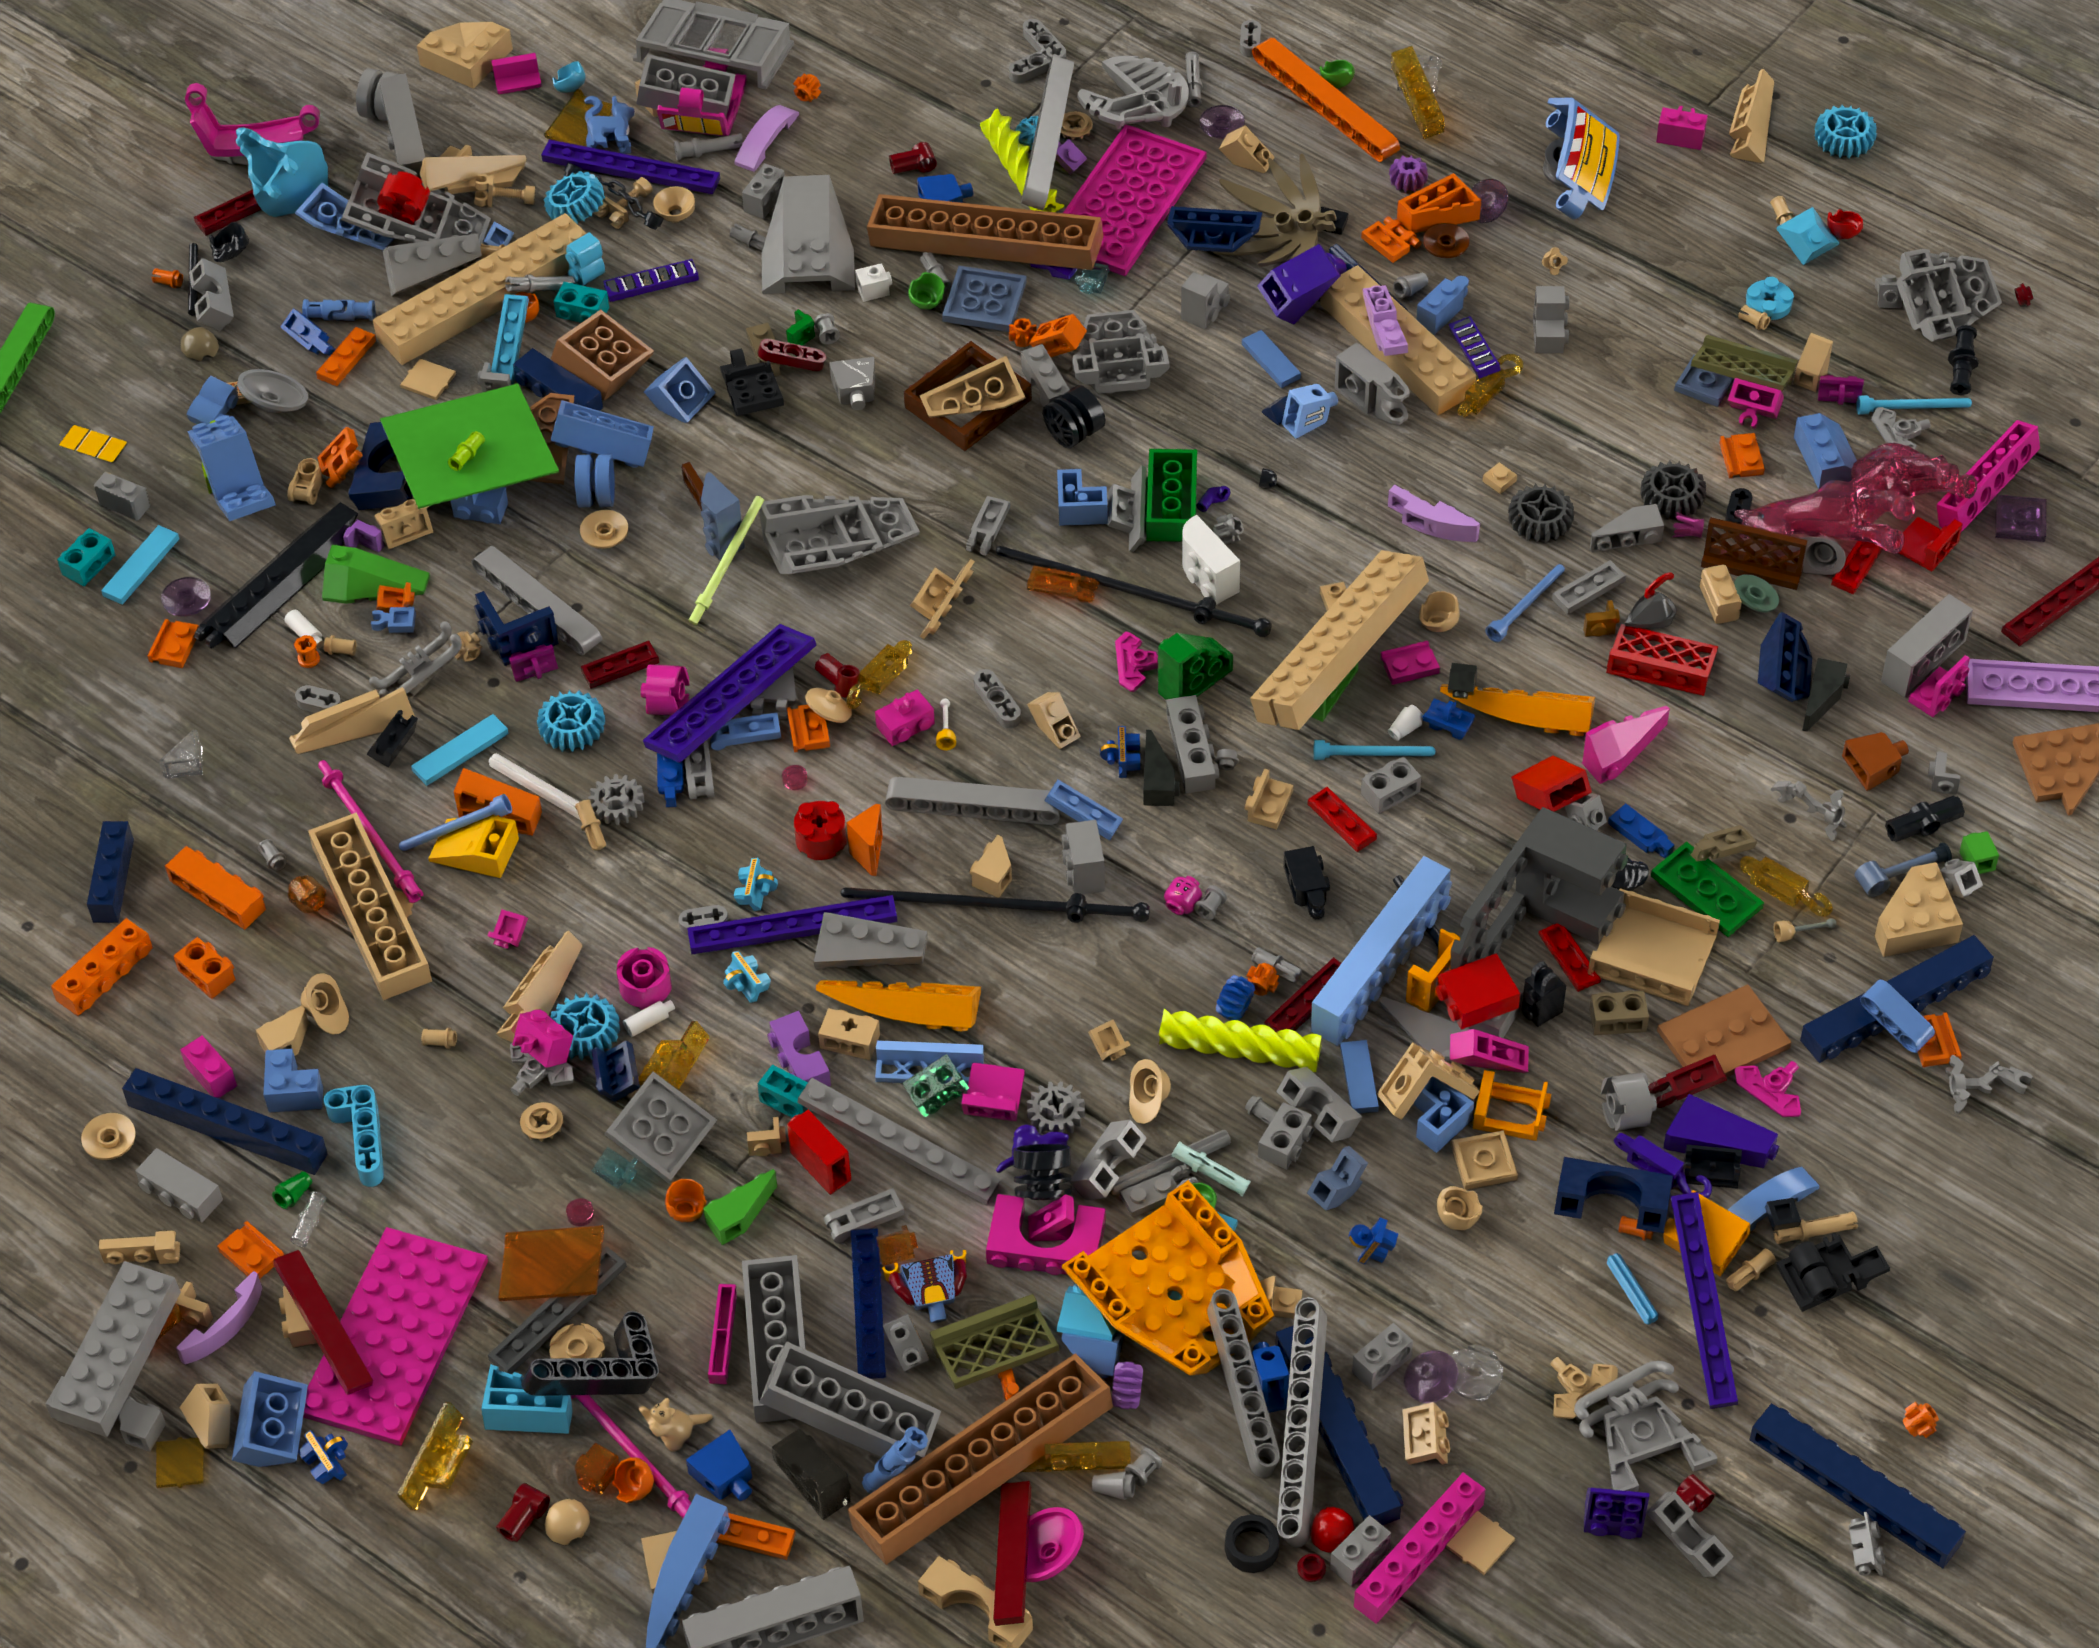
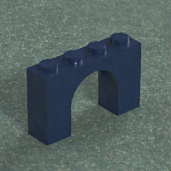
[348,422,413,510]
[1554,1157,1673,1233]

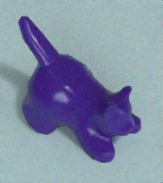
[996,1125,1069,1173]

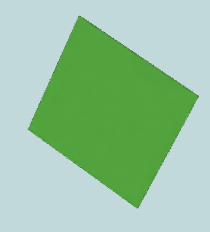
[380,384,559,509]

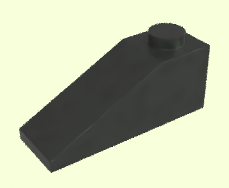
[1802,658,1851,731]
[1143,730,1180,806]

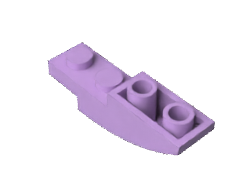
[1363,285,1408,356]
[1388,485,1480,542]

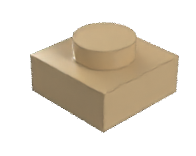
[1482,462,1517,494]

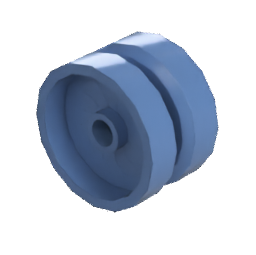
[574,454,615,508]

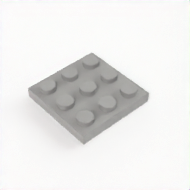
[604,1071,717,1183]

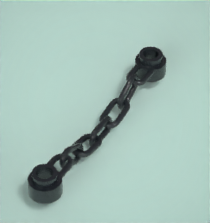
[564,162,664,230]

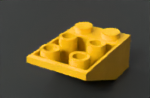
[428,815,519,878]

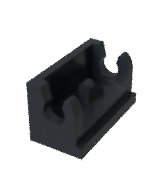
[367,710,418,768]
[1684,1144,1742,1189]

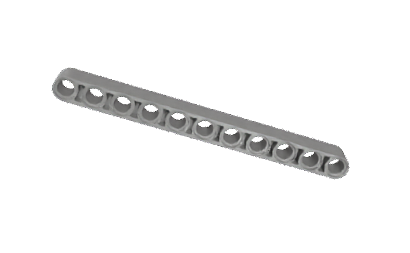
[1021,55,1074,210]

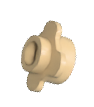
[1542,247,1568,275]

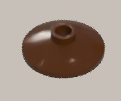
[1423,223,1470,258]

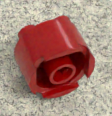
[377,171,430,225]
[794,801,847,860]

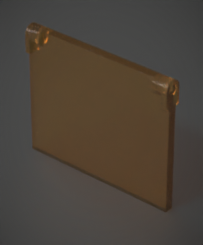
[498,1225,604,1301]

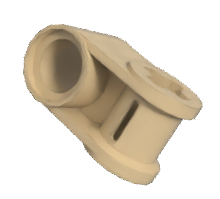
[287,458,323,505]

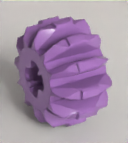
[1389,155,1428,193]
[1112,1361,1143,1410]

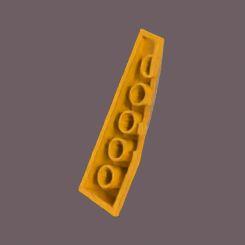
[1440,684,1595,736]
[816,980,981,1031]

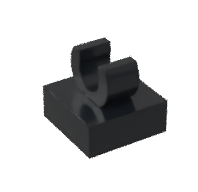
[1765,1198,1801,1231]

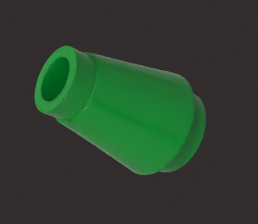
[272,1171,312,1209]

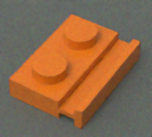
[1719,433,1765,478]
[147,619,199,668]
[787,704,830,753]
[1917,1012,1962,1067]
[217,1221,284,1279]

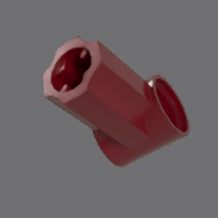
[889,142,937,174]
[815,653,860,698]
[1676,1474,1715,1513]
[496,1483,550,1542]

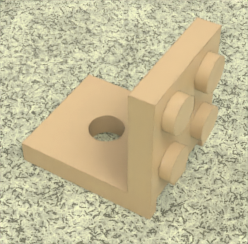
[1377,1042,1480,1120]

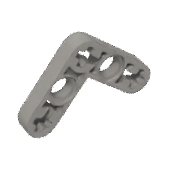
[1009,19,1066,83]

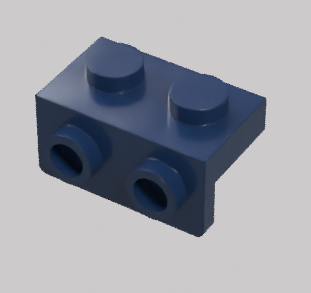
[592,1040,640,1102]

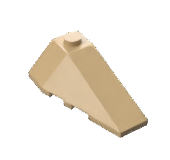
[920,356,1026,418]

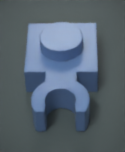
[371,607,416,633]

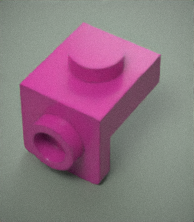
[487,909,528,949]

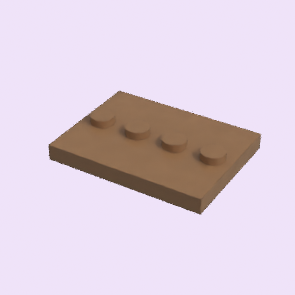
[1657,984,1792,1078]

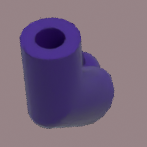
[1196,486,1231,512]

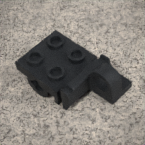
[720,348,784,416]
[1776,1233,1890,1312]

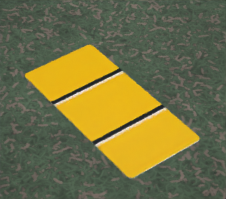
[59,425,127,462]

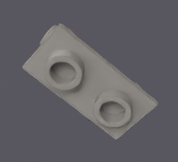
[1849,1512,1885,1576]

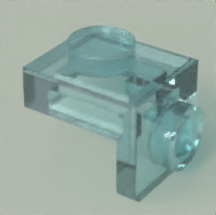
[1074,263,1110,294]
[591,1147,639,1189]

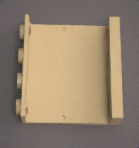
[1588,888,1720,1006]

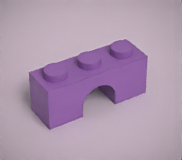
[767,1011,831,1087]

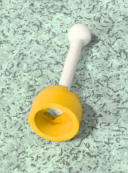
[936,698,956,751]

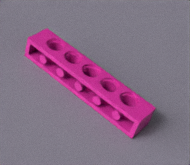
[1936,420,2040,532]
[1354,1473,1486,1624]

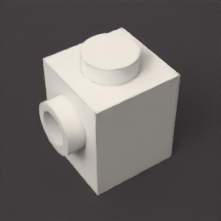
[855,263,892,302]

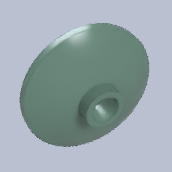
[1734,574,1779,612]

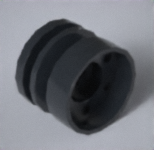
[1042,385,1106,449]
[1013,1144,1072,1200]

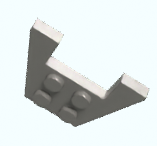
[1604,1396,1718,1492]

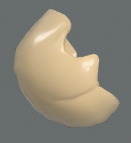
[544,1499,590,1545]

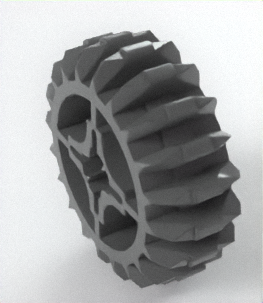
[1640,460,1706,519]
[1508,483,1574,543]

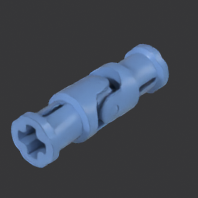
[302,299,376,321]
[862,1427,928,1493]

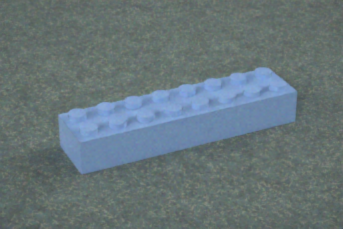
[1311,856,1452,1046]

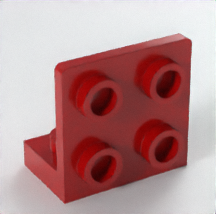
[1891,517,1963,572]

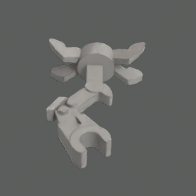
[1771,781,1847,841]
[1945,1055,2033,1114]

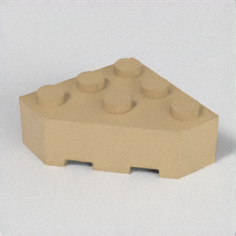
[1875,862,1963,957]

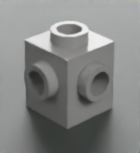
[1565,793,1607,830]
[1940,859,1983,898]

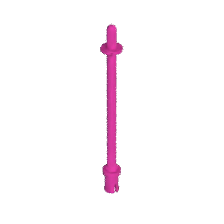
[318,760,423,903]
[571,1395,691,1518]

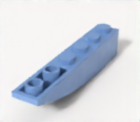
[646,1494,731,1648]

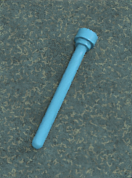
[1856,395,1972,415]
[1313,740,1436,760]

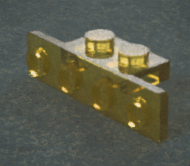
[639,1021,710,1090]
[397,1402,473,1511]
[1021,1441,1131,1472]

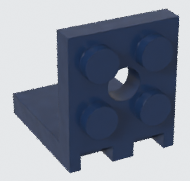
[474,591,559,666]

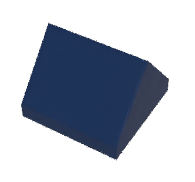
[1262,395,1288,426]

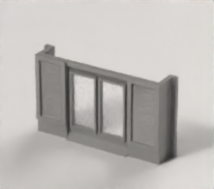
[633,0,794,90]

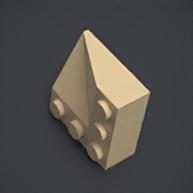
[417,22,513,89]

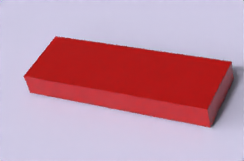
[1831,531,1886,595]
[1307,787,1377,852]
[1538,923,1601,992]

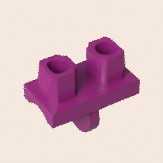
[1818,375,1864,405]
[509,644,558,682]

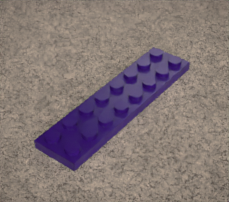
[643,624,817,763]

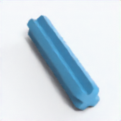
[1607,1253,1658,1325]

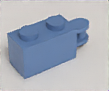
[1416,276,1469,335]

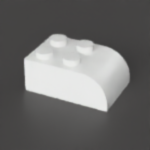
[1182,515,1240,605]

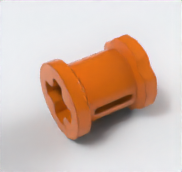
[294,635,320,668]

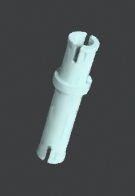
[1171,1141,1251,1196]

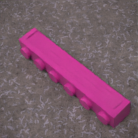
[708,1284,737,1384]

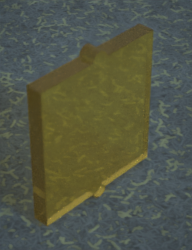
[156,1437,204,1488]

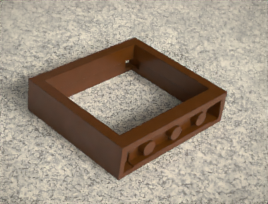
[904,341,1032,451]

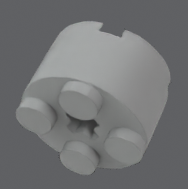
[1601,1072,1657,1131]

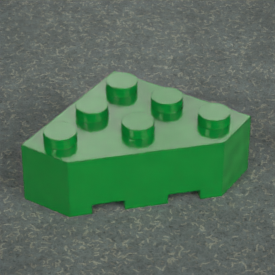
[1158,633,1233,700]

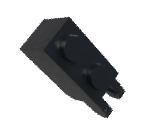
[1283,846,1330,920]
[1521,961,1567,1027]

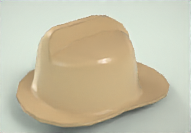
[301,973,349,1035]
[1129,1059,1171,1124]

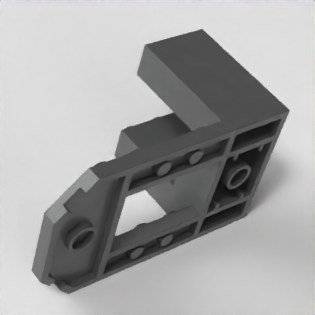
[1451,807,1628,970]

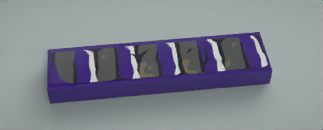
[603,259,699,302]
[1448,316,1501,378]

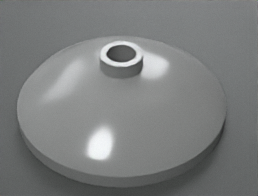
[237,369,308,413]

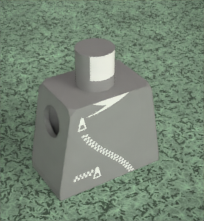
[829,357,876,410]

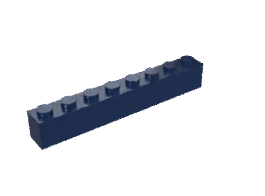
[1800,935,1994,1063]
[122,1068,328,1175]
[1275,1325,1403,1526]
[1749,1403,1966,1569]

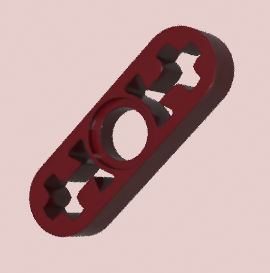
[757,339,826,371]

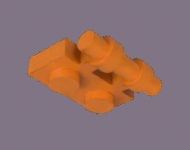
[1361,216,1422,263]
[317,426,363,488]

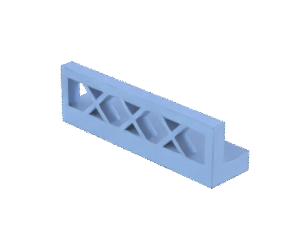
[875,1041,984,1086]

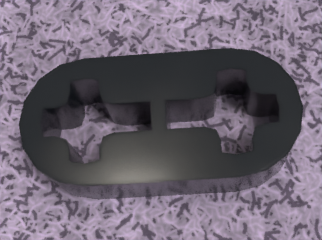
[1725,488,1753,525]

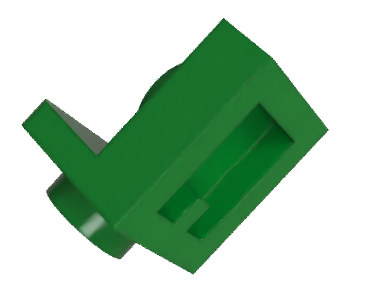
[786,309,815,346]

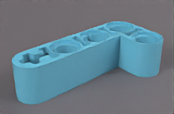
[324,1085,384,1187]

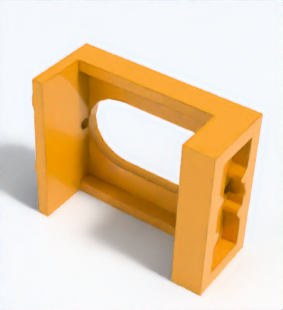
[1406,929,1461,1013]
[1473,1070,1552,1141]

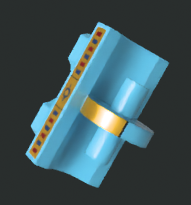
[734,858,778,911]
[723,951,771,1003]

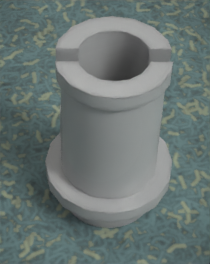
[258,839,286,871]
[1245,1095,1277,1126]

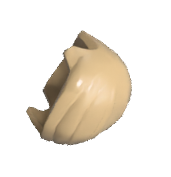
[1419,591,1460,632]
[1437,1186,1483,1230]

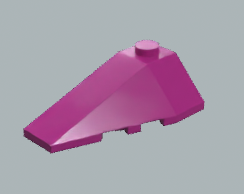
[1582,706,1670,784]

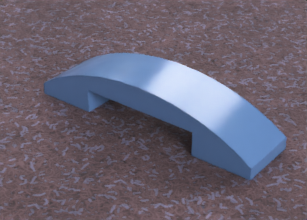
[1728,1167,1819,1232]

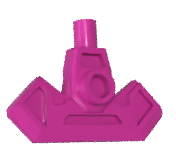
[1115,632,1158,692]
[1735,1061,1801,1117]

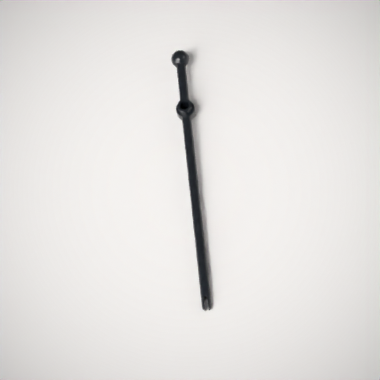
[996,546,1272,637]
[841,887,1150,923]

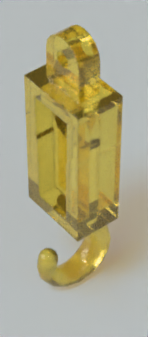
[1458,354,1524,418]
[846,640,912,709]
[1740,856,1833,917]

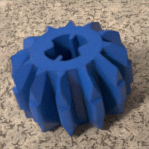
[1216,975,1255,1020]

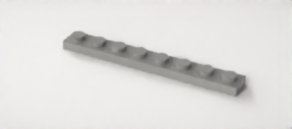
[797,1078,1000,1205]

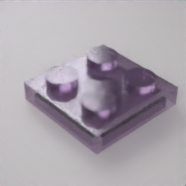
[1995,495,2047,542]

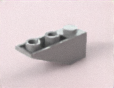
[1590,504,1664,552]

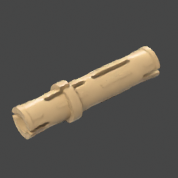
[1773,1211,1858,1244]

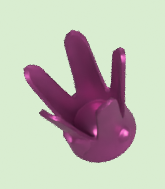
[1672,512,1708,538]

